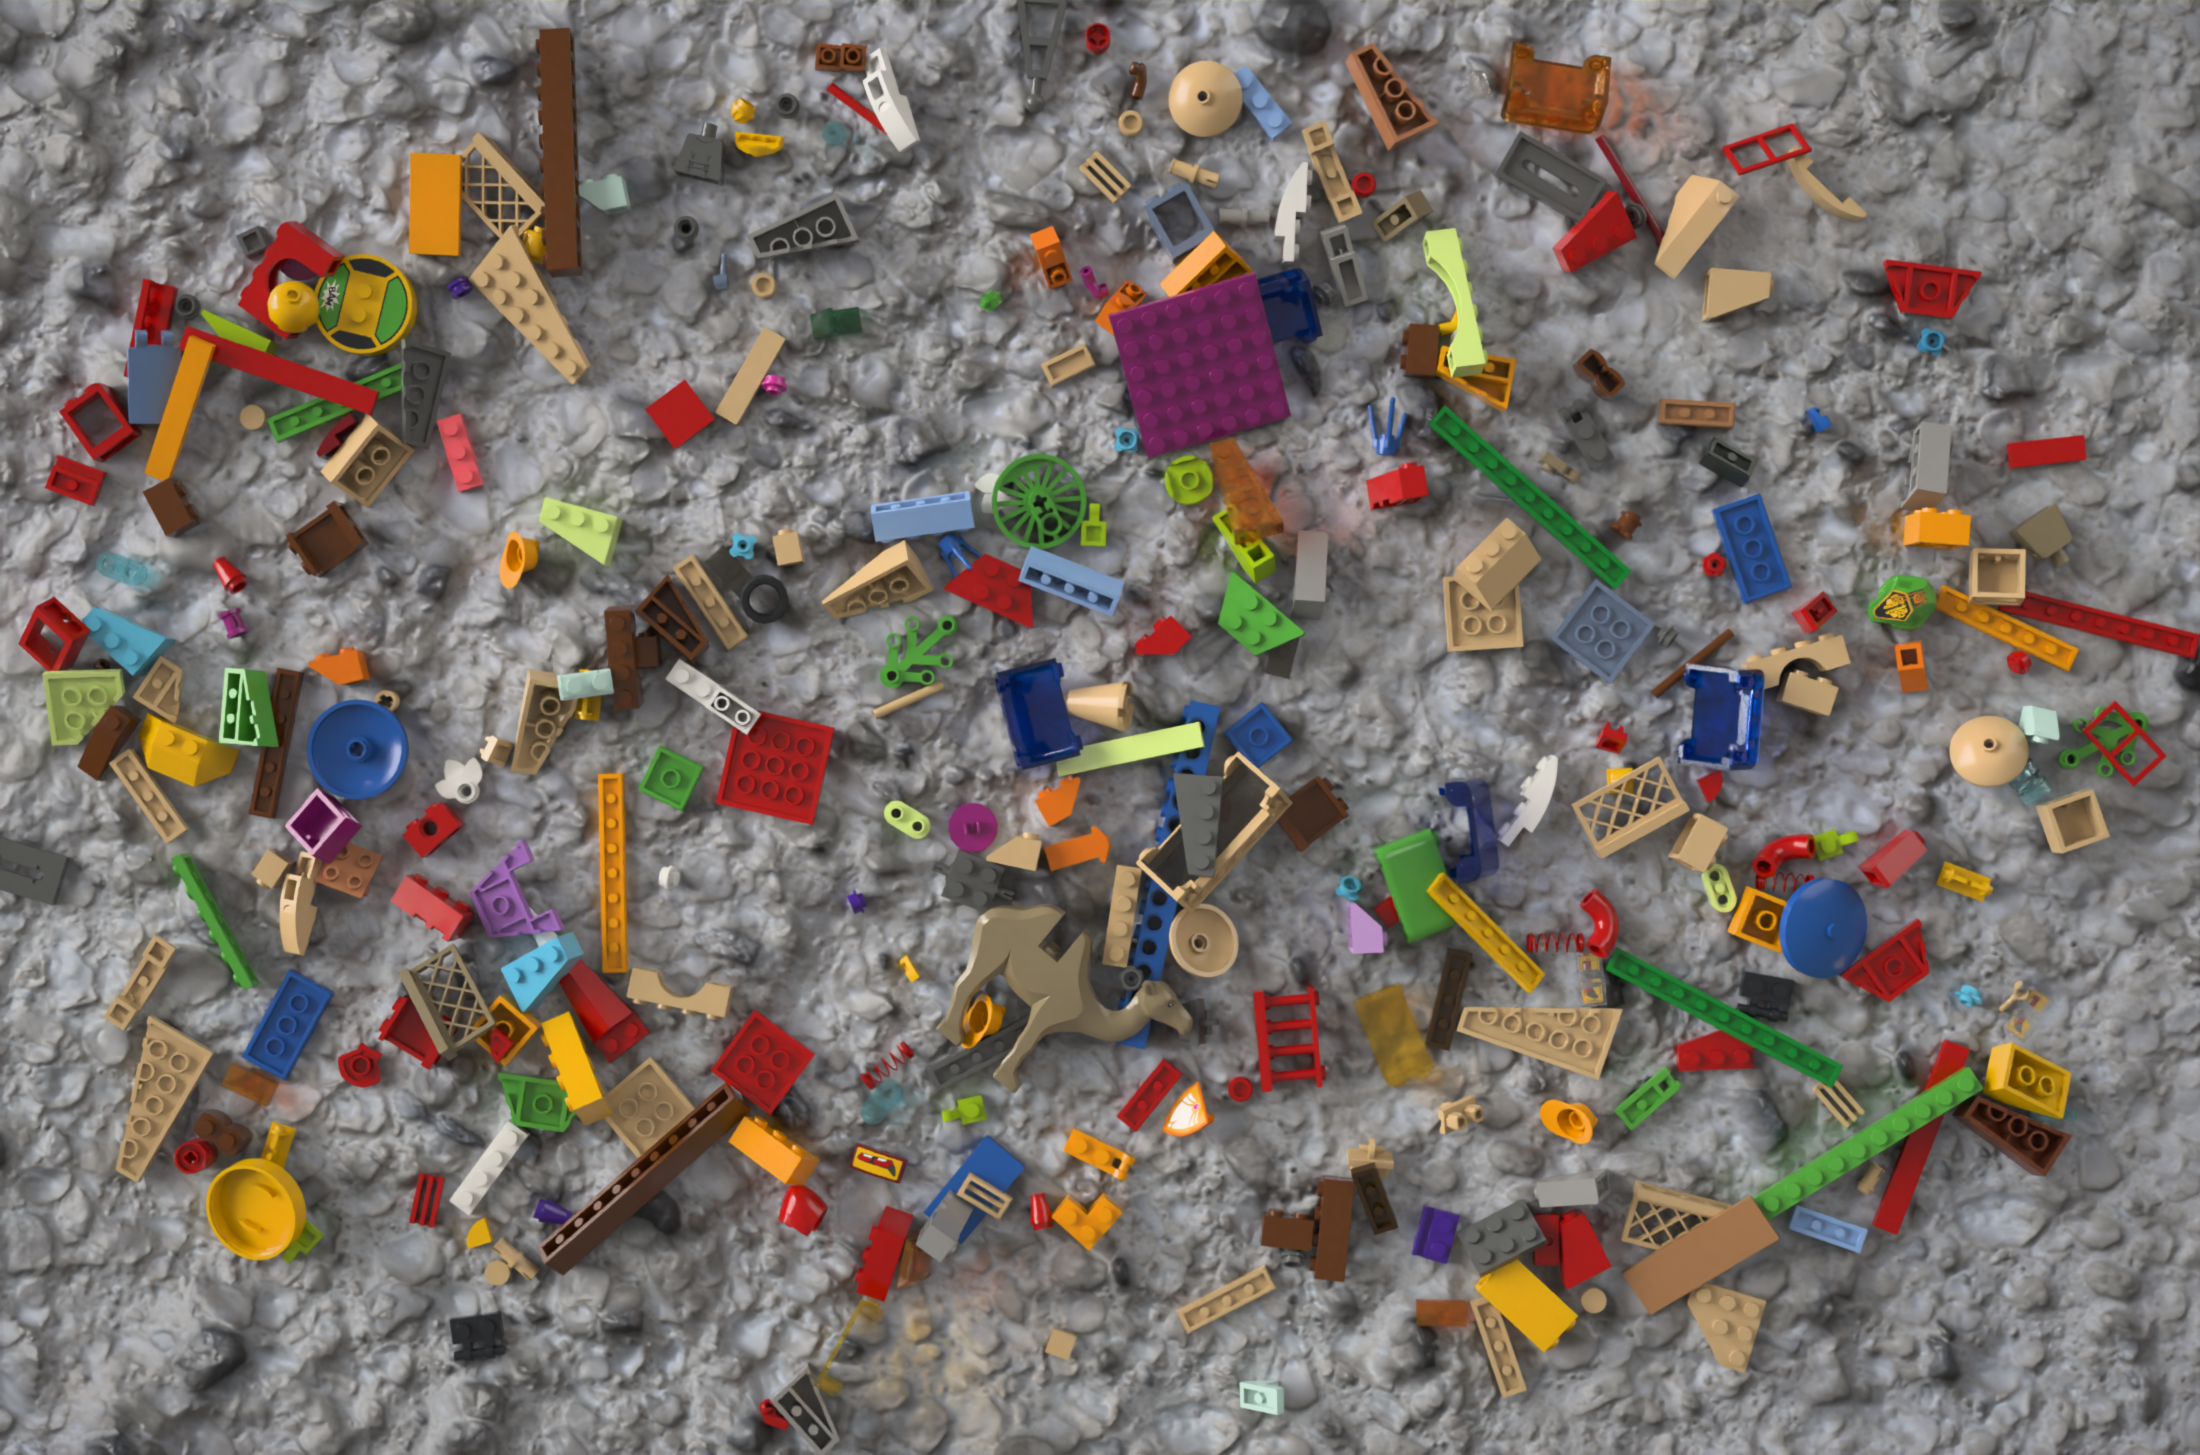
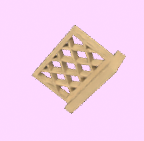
[461,132,545,238]
[1571,756,1690,859]
[1620,1180,1732,1250]

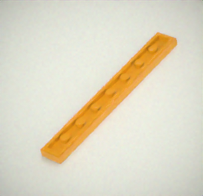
[598,773,629,973]

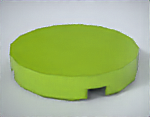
[1165,456,1214,506]

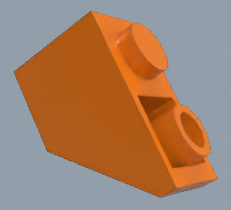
[1030,226,1073,290]
[1095,279,1148,336]
[1895,640,1929,693]
[308,647,370,686]
[1035,775,1081,827]

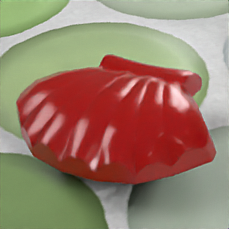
[338,1042,382,1088]

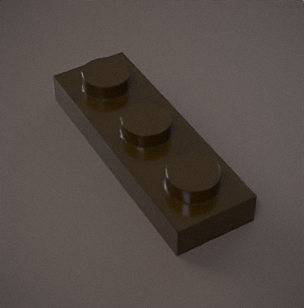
[1351,1162,1398,1235]

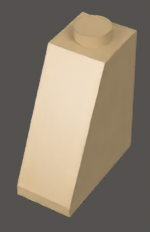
[1702,268,1774,322]

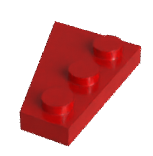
[1676,1030,1754,1071]

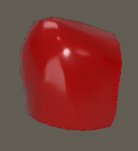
[778,1185,828,1236]

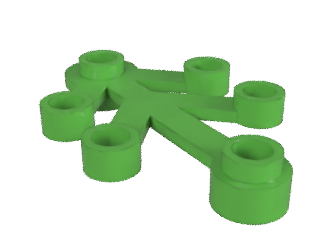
[880,616,958,688]
[2057,706,2149,777]

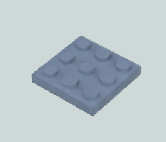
[1549,579,1656,684]

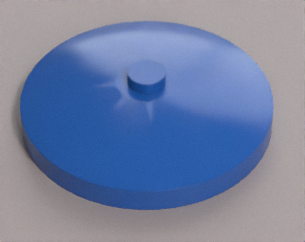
[307,699,409,800]
[1779,878,1867,979]

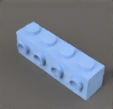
[871,491,975,543]
[1018,546,1124,617]

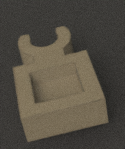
[1538,451,1582,485]

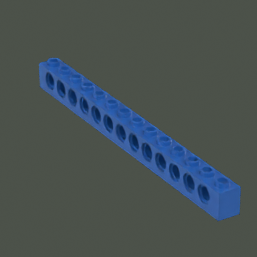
[1115,700,1220,1050]

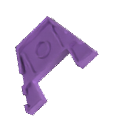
[469,840,565,938]

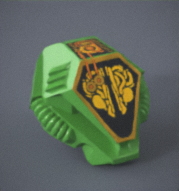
[1866,575,1937,631]

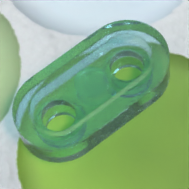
[96,552,148,586]
[861,1079,902,1125]

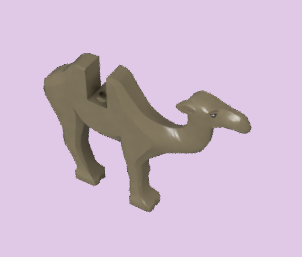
[936,904,1193,1093]

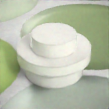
[659,865,680,891]

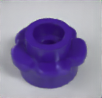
[847,890,867,914]

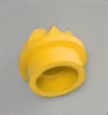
[731,97,756,124]

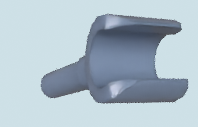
[713,254,730,290]

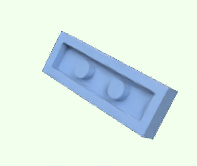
[1235,65,1292,141]
[1786,1204,1868,1253]

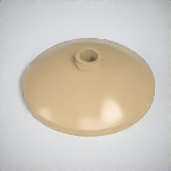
[1169,61,1243,137]
[1950,716,2029,788]
[1169,904,1239,978]

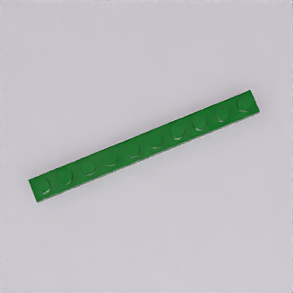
[1428,406,1631,590]
[1604,947,1843,1088]

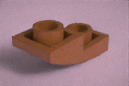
[815,43,867,72]

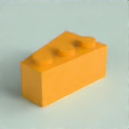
[1160,231,1253,297]
[1436,346,1516,413]
[728,1115,820,1185]

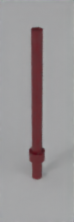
[1595,134,1665,249]

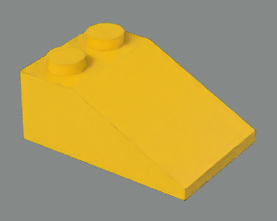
[1983,1042,2072,1119]

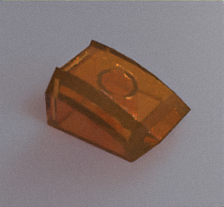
[896,1230,932,1289]

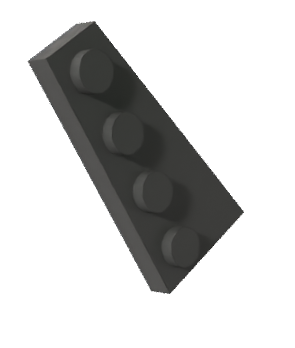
[1173,773,1224,878]

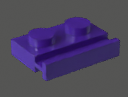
[1411,1205,1460,1264]

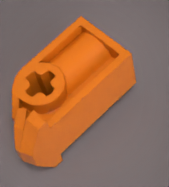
[1044,826,1111,871]

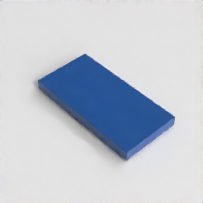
[1711,493,1793,604]
[241,969,335,1081]
[923,1135,1025,1244]

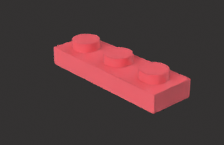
[437,414,484,493]

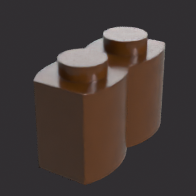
[1573,349,1625,401]
[192,1109,253,1155]

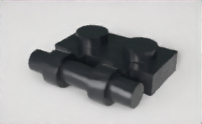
[1736,971,1794,1023]
[450,1311,506,1363]

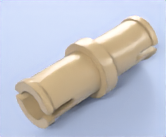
[1169,158,1221,189]
[492,1237,540,1281]

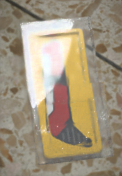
[1575,952,1607,1007]
[2003,985,2055,1043]

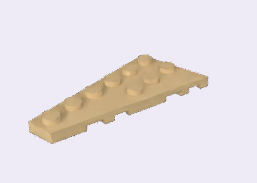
[468,224,591,385]
[1455,1006,1623,1080]
[116,1015,216,1183]

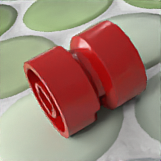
[174,1137,218,1174]

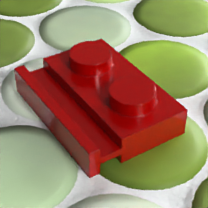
[45,454,107,506]

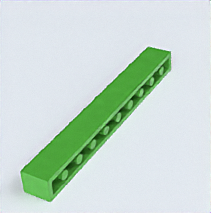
[1752,1067,1984,1221]

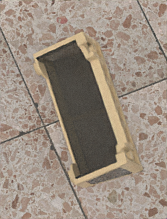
[1136,752,1293,913]

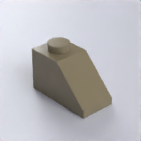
[1372,190,1434,243]

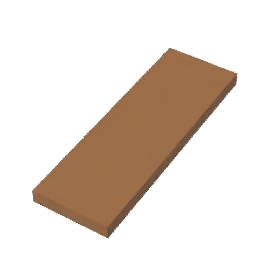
[1622,1194,1780,1315]

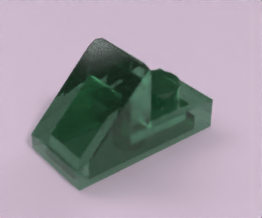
[810,307,863,340]

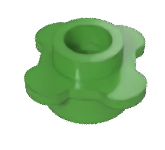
[978,290,1003,312]

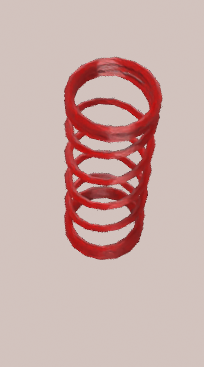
[1755,872,1814,892]
[1526,933,1584,953]
[860,1041,914,1090]

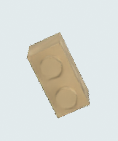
[1776,669,1839,717]

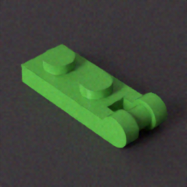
[1613,1065,1683,1131]

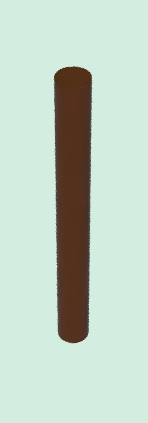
[1651,629,1734,699]

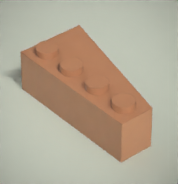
[1345,43,1439,151]

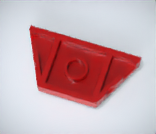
[1883,259,1982,320]
[944,554,1033,629]
[1838,918,1930,1002]

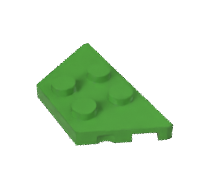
[1218,571,1306,656]
[498,1071,577,1132]

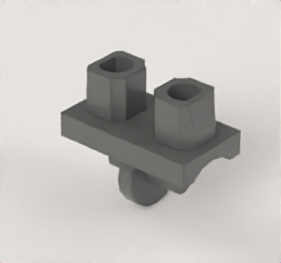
[1179,998,1219,1046]

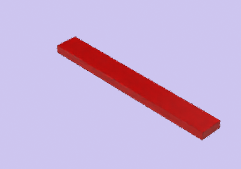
[178,325,380,416]
[1998,591,2200,659]
[1871,1039,1970,1235]

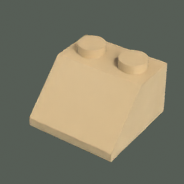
[986,831,1043,871]

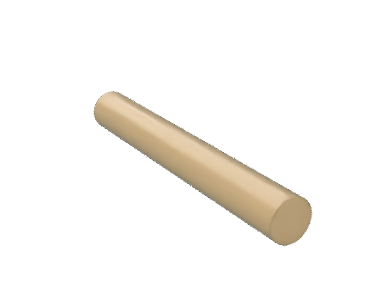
[873,680,945,719]

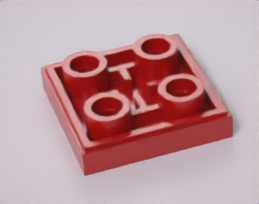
[645,380,716,450]

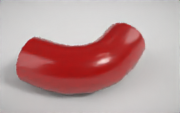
[1752,834,1816,878]
[1580,888,1619,958]

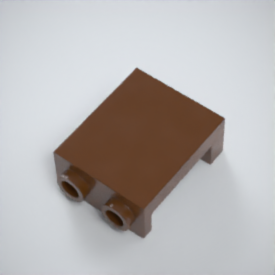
[285,501,369,577]
[1277,776,1349,852]

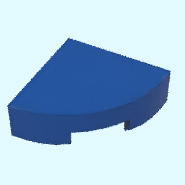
[1806,407,1832,433]

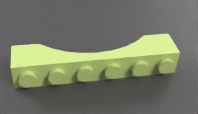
[1422,228,1488,378]

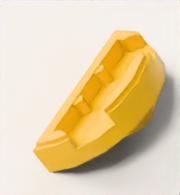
[735,132,784,157]

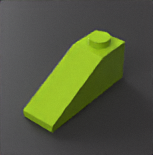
[201,309,279,355]
[1212,505,1276,584]

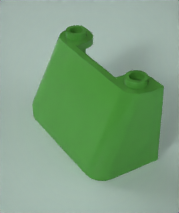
[1372,828,1458,944]

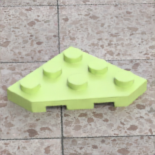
[42,669,125,746]

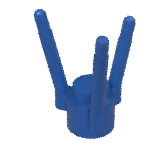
[1368,397,1408,456]
[938,533,982,578]

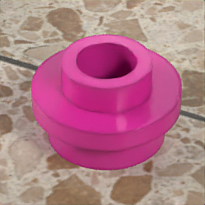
[762,375,787,395]

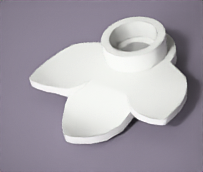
[975,473,1021,515]
[435,758,483,804]

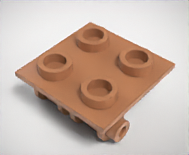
[315,843,383,899]

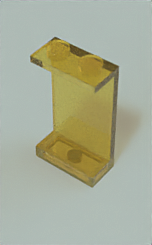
[1352,982,1435,1088]
[813,1298,883,1398]

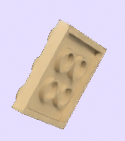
[1443,576,1523,652]
[603,1056,696,1158]

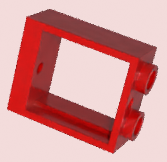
[59,383,143,463]
[18,597,91,671]

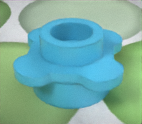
[1114,427,1140,453]
[729,533,757,560]
[1335,876,1363,902]
[1954,985,1983,1007]

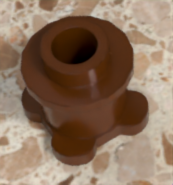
[1609,509,1642,542]

